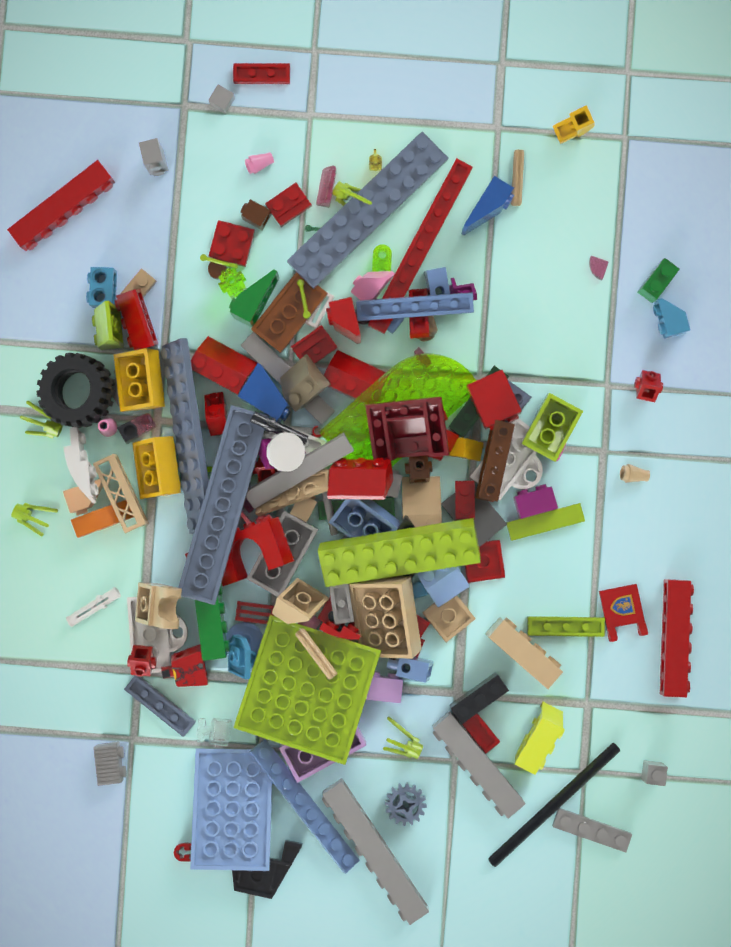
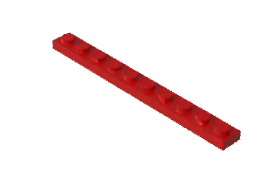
[368,158,473,335]

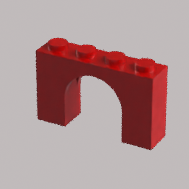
[222,516,294,587]

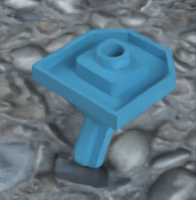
[228,634,257,679]

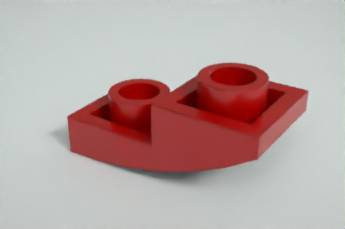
[319,620,361,640]

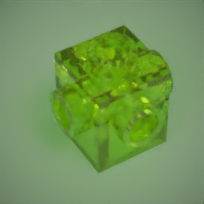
[218,267,247,300]

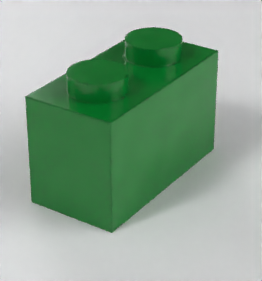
[637,258,680,303]

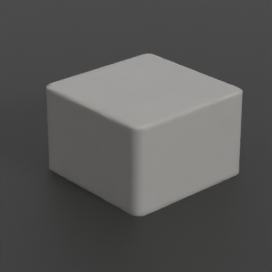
[208,84,235,114]

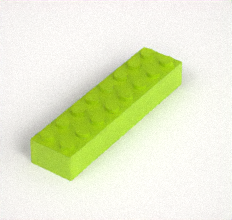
[318,518,481,587]

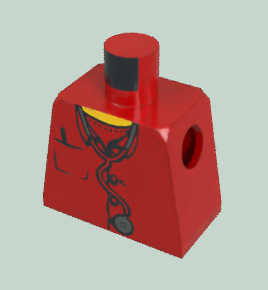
[161,644,208,687]

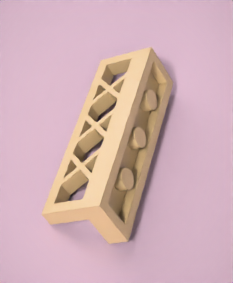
[93,454,149,533]

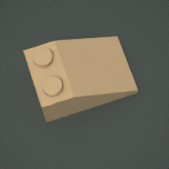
[402,476,442,527]

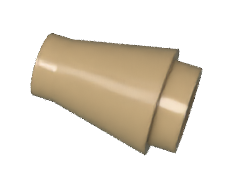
[620,464,650,483]

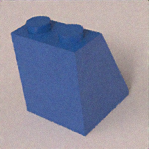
[238,363,291,423]

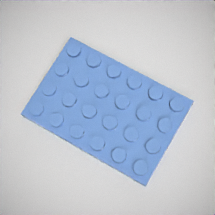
[190,748,272,871]

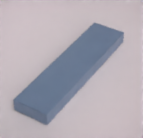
[124,675,196,737]

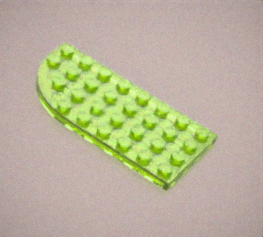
[319,353,477,466]

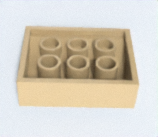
[349,576,422,659]

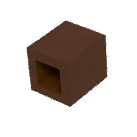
[240,199,272,231]

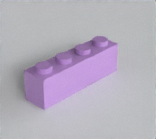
[366,671,403,703]

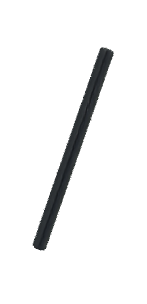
[488,743,620,867]

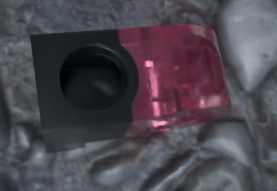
[117,413,156,445]

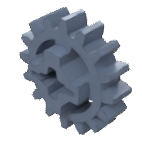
[385,782,427,826]

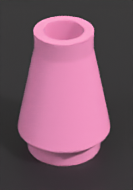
[244,152,274,174]
[98,418,118,437]

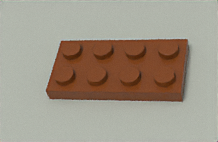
[251,272,328,353]

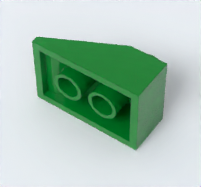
[229,269,280,327]

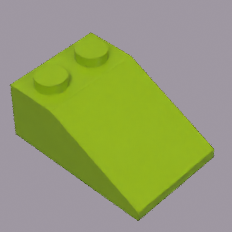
[92,300,124,350]
[521,393,583,462]

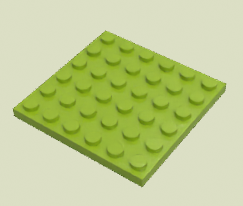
[233,615,381,765]

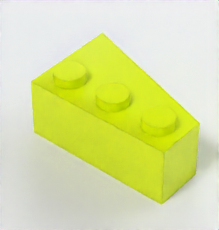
[514,701,565,775]

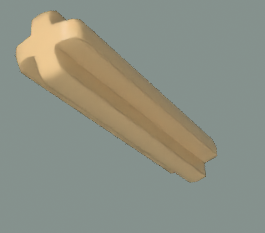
[511,149,524,206]
[295,628,337,679]

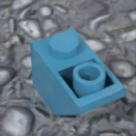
[653,298,691,339]

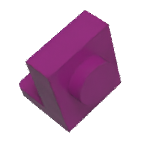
[449,278,477,301]

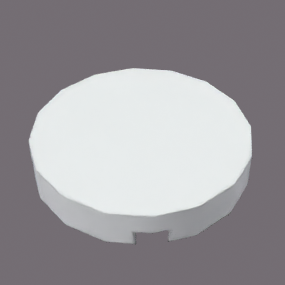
[267,432,305,471]

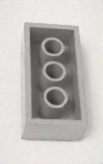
[247,511,319,596]

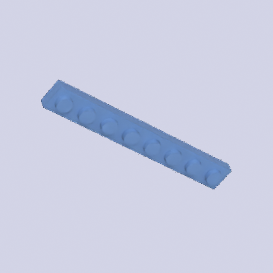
[249,739,360,874]

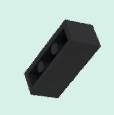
[449,672,509,724]

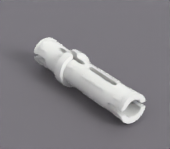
[66,587,121,627]

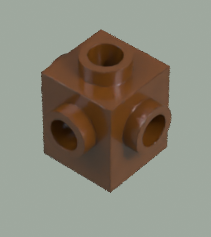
[404,455,433,484]

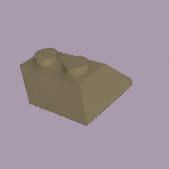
[280,354,331,412]

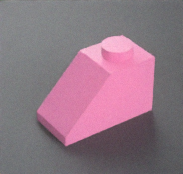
[350,271,395,300]

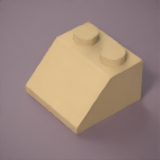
[272,578,329,624]

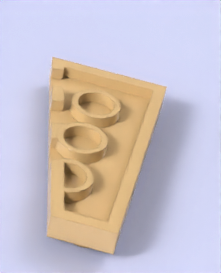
[255,469,329,517]

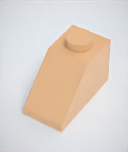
[63,479,103,516]

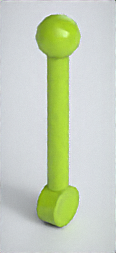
[200,254,238,269]
[297,279,311,319]

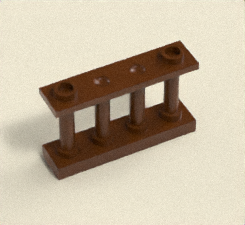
[475,420,515,502]

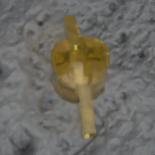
[369,149,382,171]

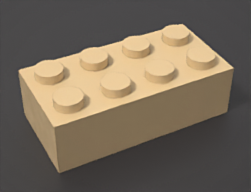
[485,617,563,689]

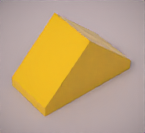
[449,437,484,462]

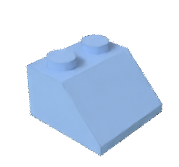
[415,567,470,608]

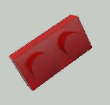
[455,481,475,520]

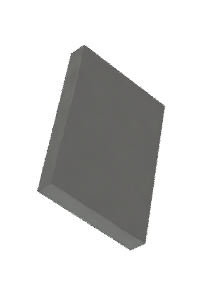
[441,480,507,547]

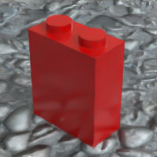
[466,369,522,431]

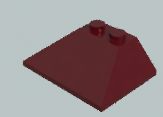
[365,396,450,461]

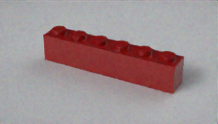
[7,160,116,251]
[659,579,694,698]

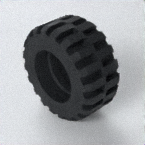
[36,352,116,428]

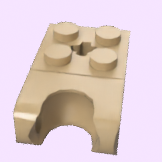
[135,582,182,629]

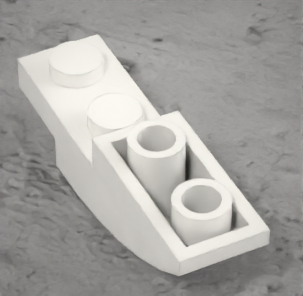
[63,427,98,503]

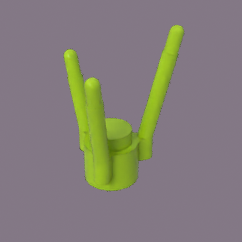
[332,181,372,206]
[20,401,63,439]
[11,503,58,537]
[383,716,423,759]

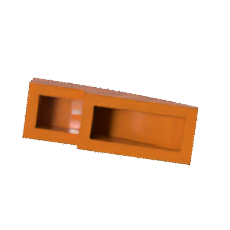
[71,500,134,538]

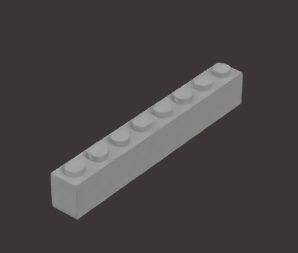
[322,778,429,925]

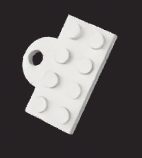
[470,419,543,501]
[127,596,188,673]

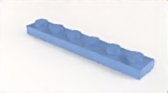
[356,292,474,321]

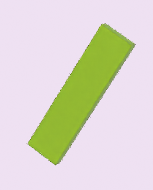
[506,503,585,541]
[527,616,605,637]

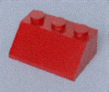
[114,289,158,351]
[326,297,361,344]
[191,336,258,395]
[324,350,389,405]
[327,458,394,500]

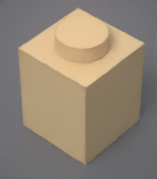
[290,496,318,522]

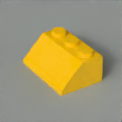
[114,348,165,412]
[132,436,181,499]

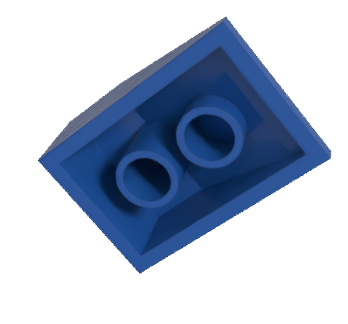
[461,176,514,236]

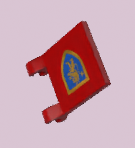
[599,584,648,642]

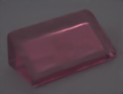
[316,165,337,208]

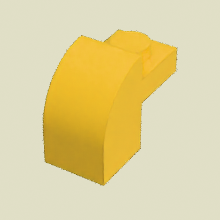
[553,105,595,144]

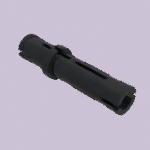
[250,411,308,445]

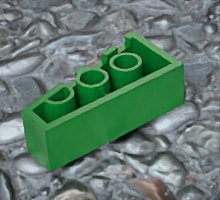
[194,583,230,661]

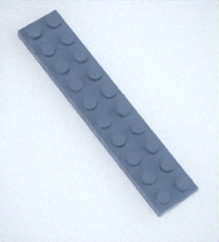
[287,131,449,289]
[161,338,209,534]
[178,405,269,605]

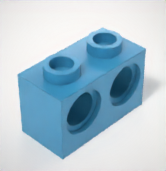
[86,267,117,308]

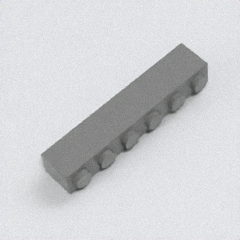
[432,711,526,819]

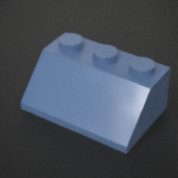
[328,499,401,538]

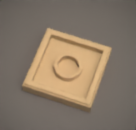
[422,596,476,643]

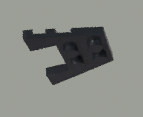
[232,840,303,899]

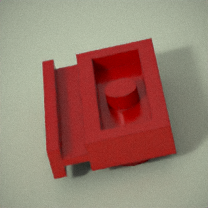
[265,182,312,227]
[291,325,338,364]

